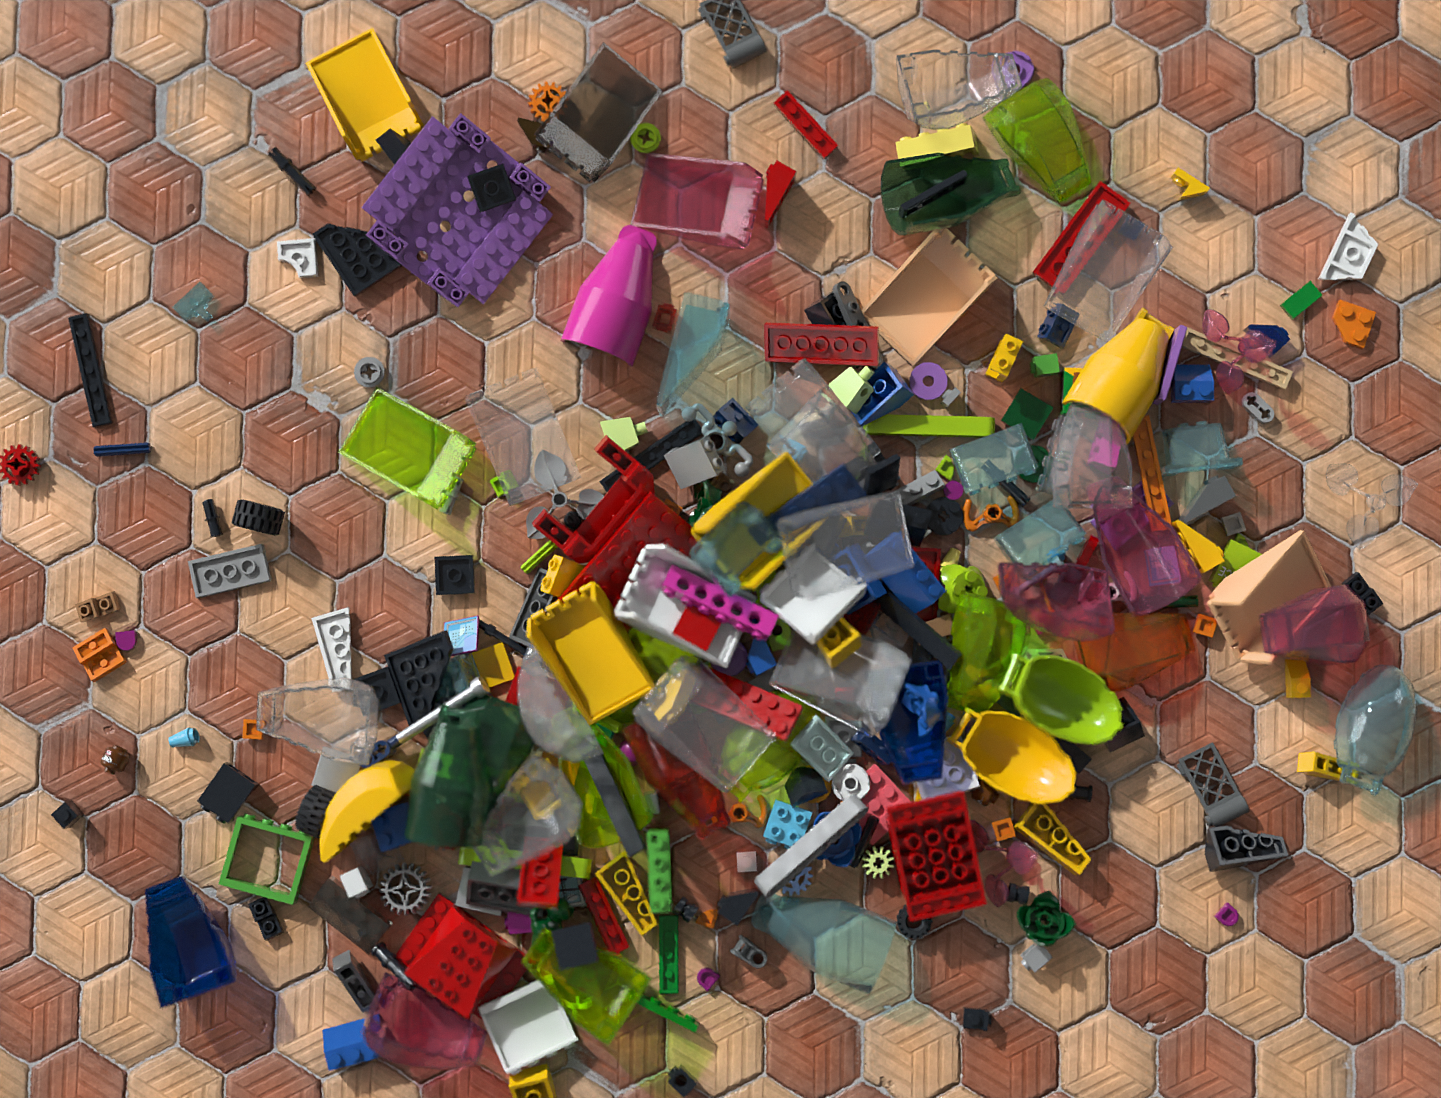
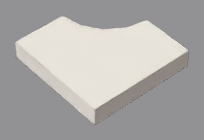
[277,238,319,278]

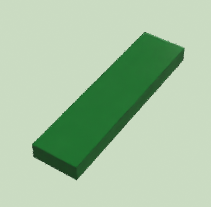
[659,915,679,994]

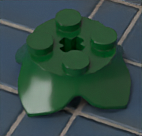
[686,480,722,528]
[1016,891,1076,947]

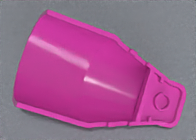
[561,225,657,366]

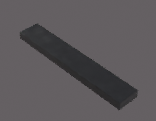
[68,313,113,428]
[599,419,703,492]
[872,586,962,670]
[581,745,647,857]

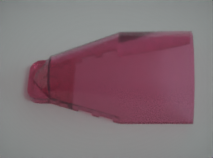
[1086,474,1202,617]

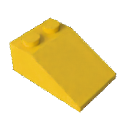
[1170,520,1224,574]
[509,1064,557,1098]

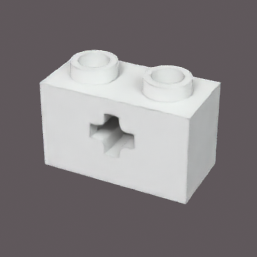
[340,865,373,898]

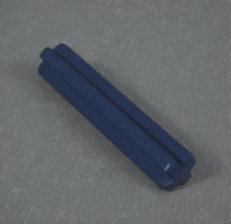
[93,442,151,457]

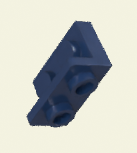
[1037,303,1080,348]
[713,398,759,444]
[851,725,892,765]

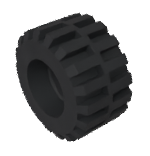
[232,499,285,536]
[295,785,336,839]

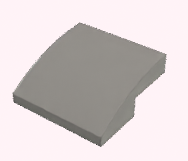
[311,748,360,793]

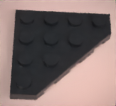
[312,223,418,297]
[384,630,454,726]

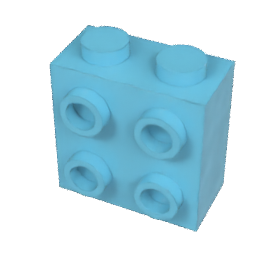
[763,799,812,849]

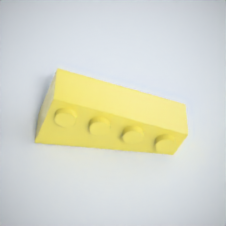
[895,123,979,168]

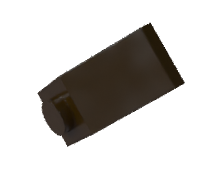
[517,117,556,154]

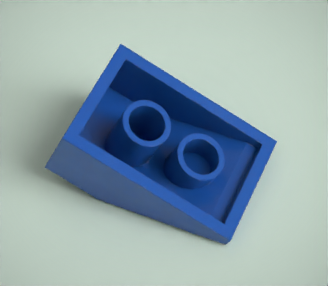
[851,361,914,426]
[371,795,441,852]

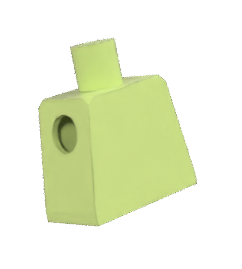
[828,366,874,414]
[600,417,648,451]

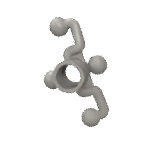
[681,403,753,477]

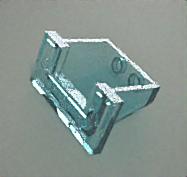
[1160,421,1243,477]

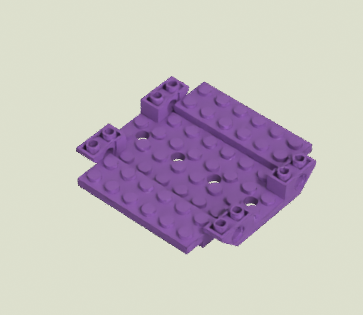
[361,113,553,307]

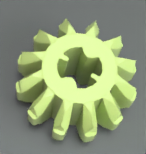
[862,846,894,879]

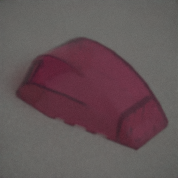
[998,562,1115,641]
[1259,585,1370,666]
[361,972,488,1070]

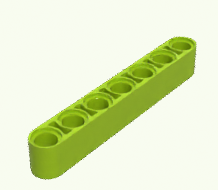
[863,414,995,438]
[458,845,592,879]

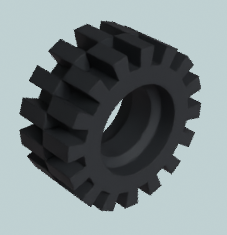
[896,904,932,939]

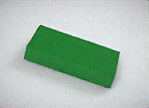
[1280,280,1322,320]

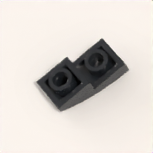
[1341,572,1384,615]
[248,897,284,941]

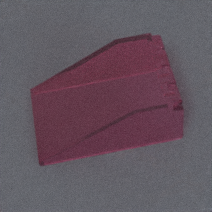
[631,153,764,249]

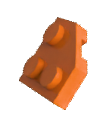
[1332,300,1376,349]

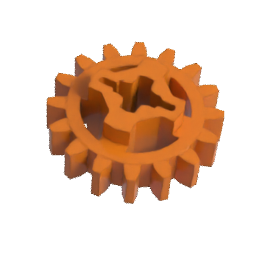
[528,81,569,124]

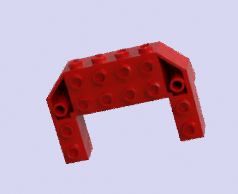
[532,435,655,564]

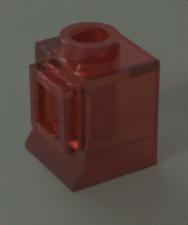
[652,303,677,334]

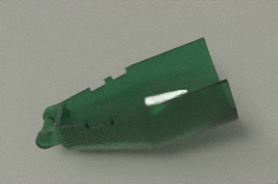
[880,153,1021,235]
[404,704,489,848]

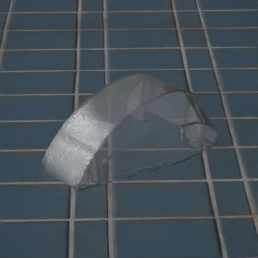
[896,50,1022,130]
[766,389,877,508]
[1052,402,1132,509]
[517,643,603,763]
[256,678,379,765]
[471,756,582,876]

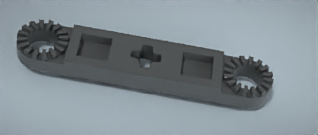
[832,281,883,371]

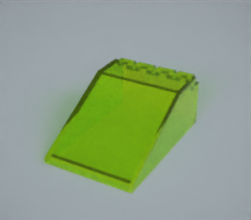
[338,387,477,510]

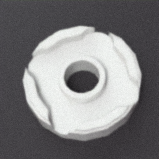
[832,764,871,801]

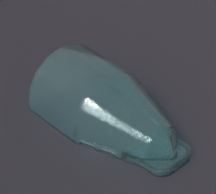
[751,893,896,994]

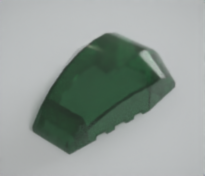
[448,694,546,821]

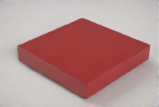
[672,605,722,652]

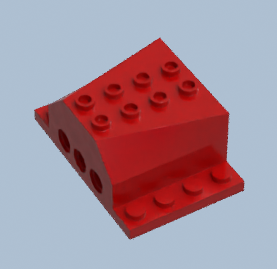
[885,790,987,922]
[396,892,534,1020]

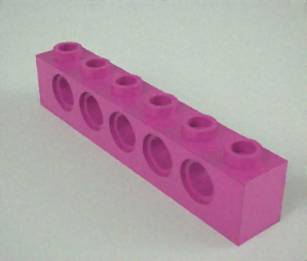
[660,564,779,641]

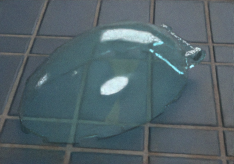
[1334,665,1418,796]

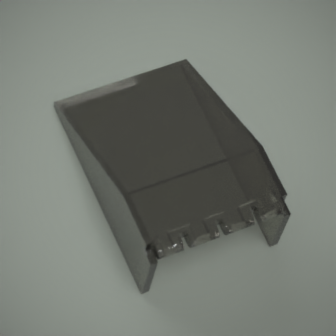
[534,42,663,183]

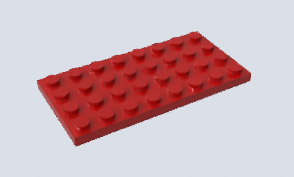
[556,491,703,632]

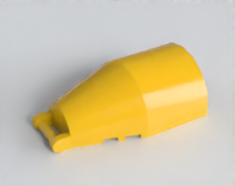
[1062,308,1174,445]

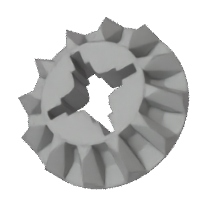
[354,357,385,388]

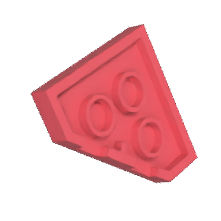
[859,763,911,845]

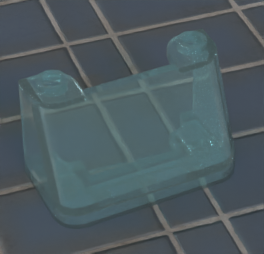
[690,501,786,598]

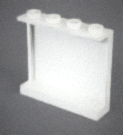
[761,542,867,645]
[477,974,578,1075]

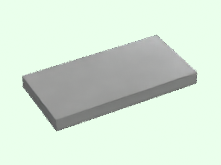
[188,544,272,599]

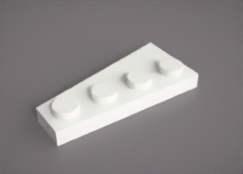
[312,607,352,692]

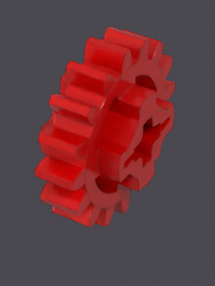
[0,444,41,486]

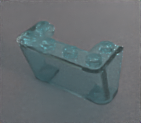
[949,423,1038,496]
[993,496,1087,577]

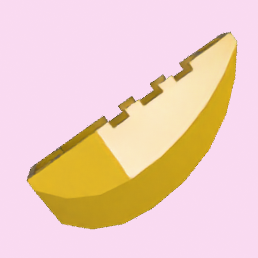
[320,760,426,863]

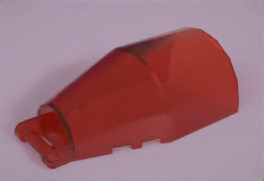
[621,703,731,840]

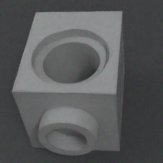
[1020,943,1053,972]

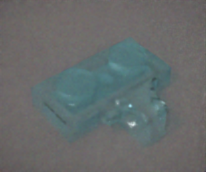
[172,282,214,322]

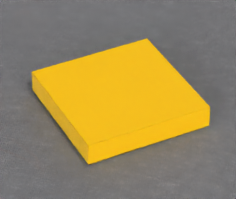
[467,642,515,688]

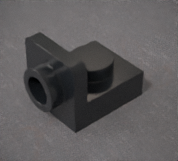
[962,1007,992,1031]

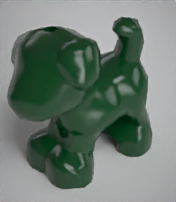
[530,897,574,952]

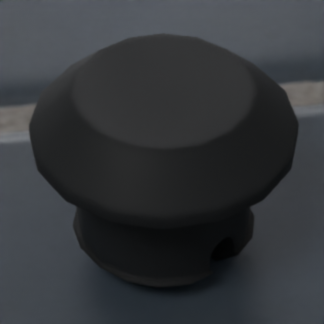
[564,511,581,528]

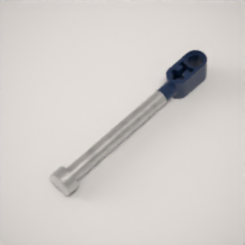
[358,676,490,768]

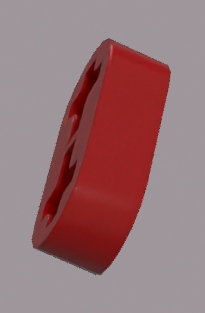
[1074,534,1099,571]

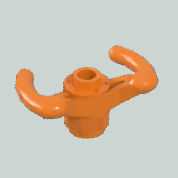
[963,496,1020,532]
[710,795,768,828]

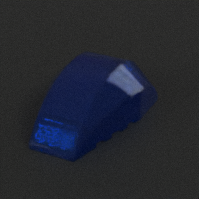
[864,660,948,785]
[145,876,237,1008]

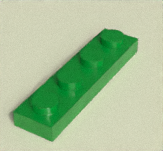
[625,988,699,1033]

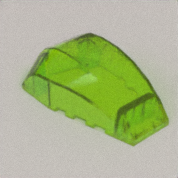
[982,78,1092,203]
[946,590,1031,714]
[521,928,652,1046]

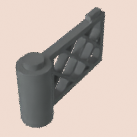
[698,0,767,69]
[1176,742,1249,827]

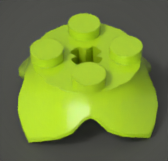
[938,564,988,615]

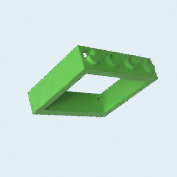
[218,813,315,905]
[647,827,672,913]

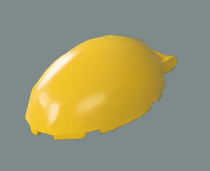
[946,708,1076,804]

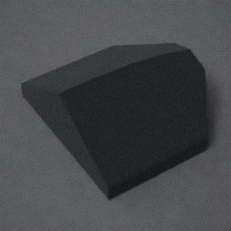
[785,766,828,808]

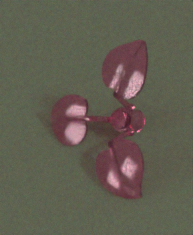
[1202,309,1276,394]
[970,819,1039,908]

